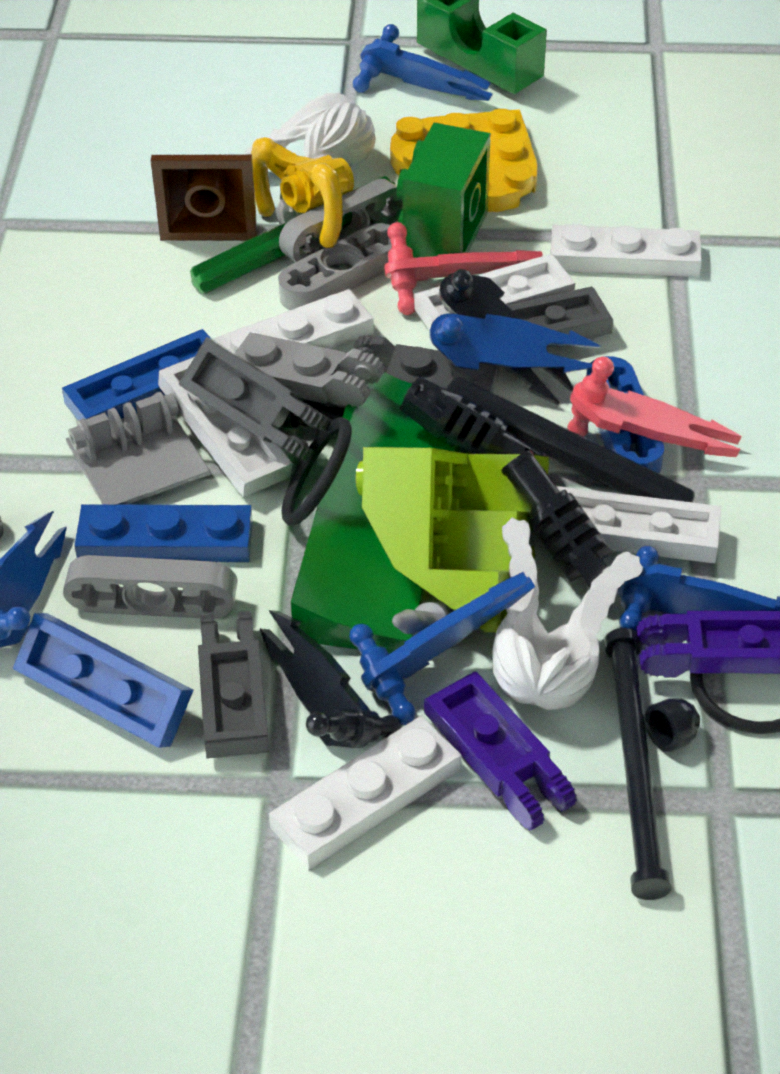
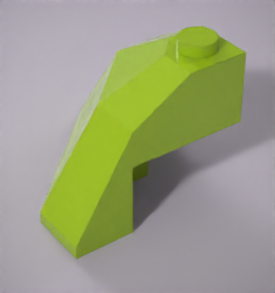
[356,447,549,633]

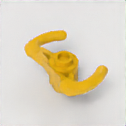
[251,137,354,248]

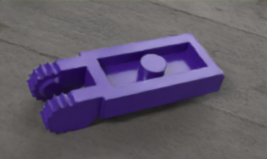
[637,611,780,678]
[424,672,577,831]

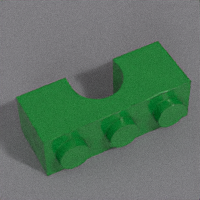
[417,0,547,95]

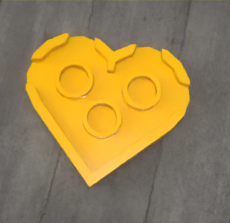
[390,109,537,212]

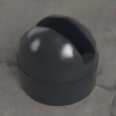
[645,698,700,752]

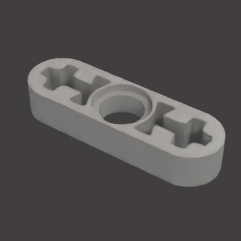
[279,179,403,262]
[278,223,392,310]
[63,555,238,619]

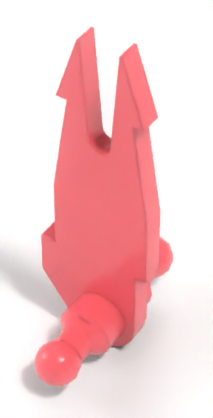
[384,222,543,315]
[567,356,742,458]

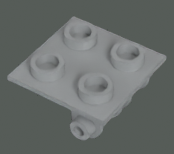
[65,392,210,505]

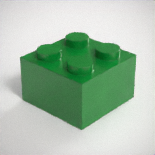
[396,122,491,258]

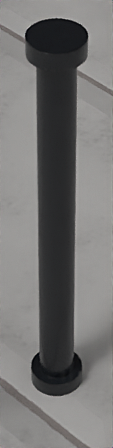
[604,628,672,900]

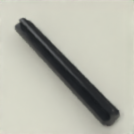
[446,377,695,503]

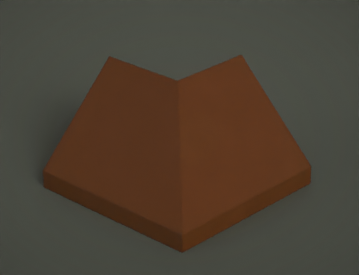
[150,154,258,241]

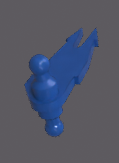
[352,24,493,101]
[429,314,601,373]
[0,511,67,648]
[618,546,780,631]
[349,572,535,725]

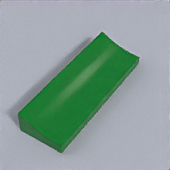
[290,372,457,654]

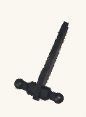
[439,269,573,406]
[260,610,403,748]

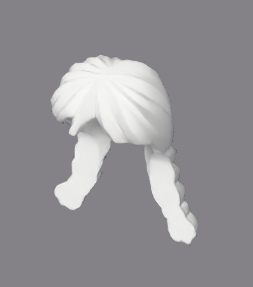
[244,93,376,224]
[492,517,643,710]

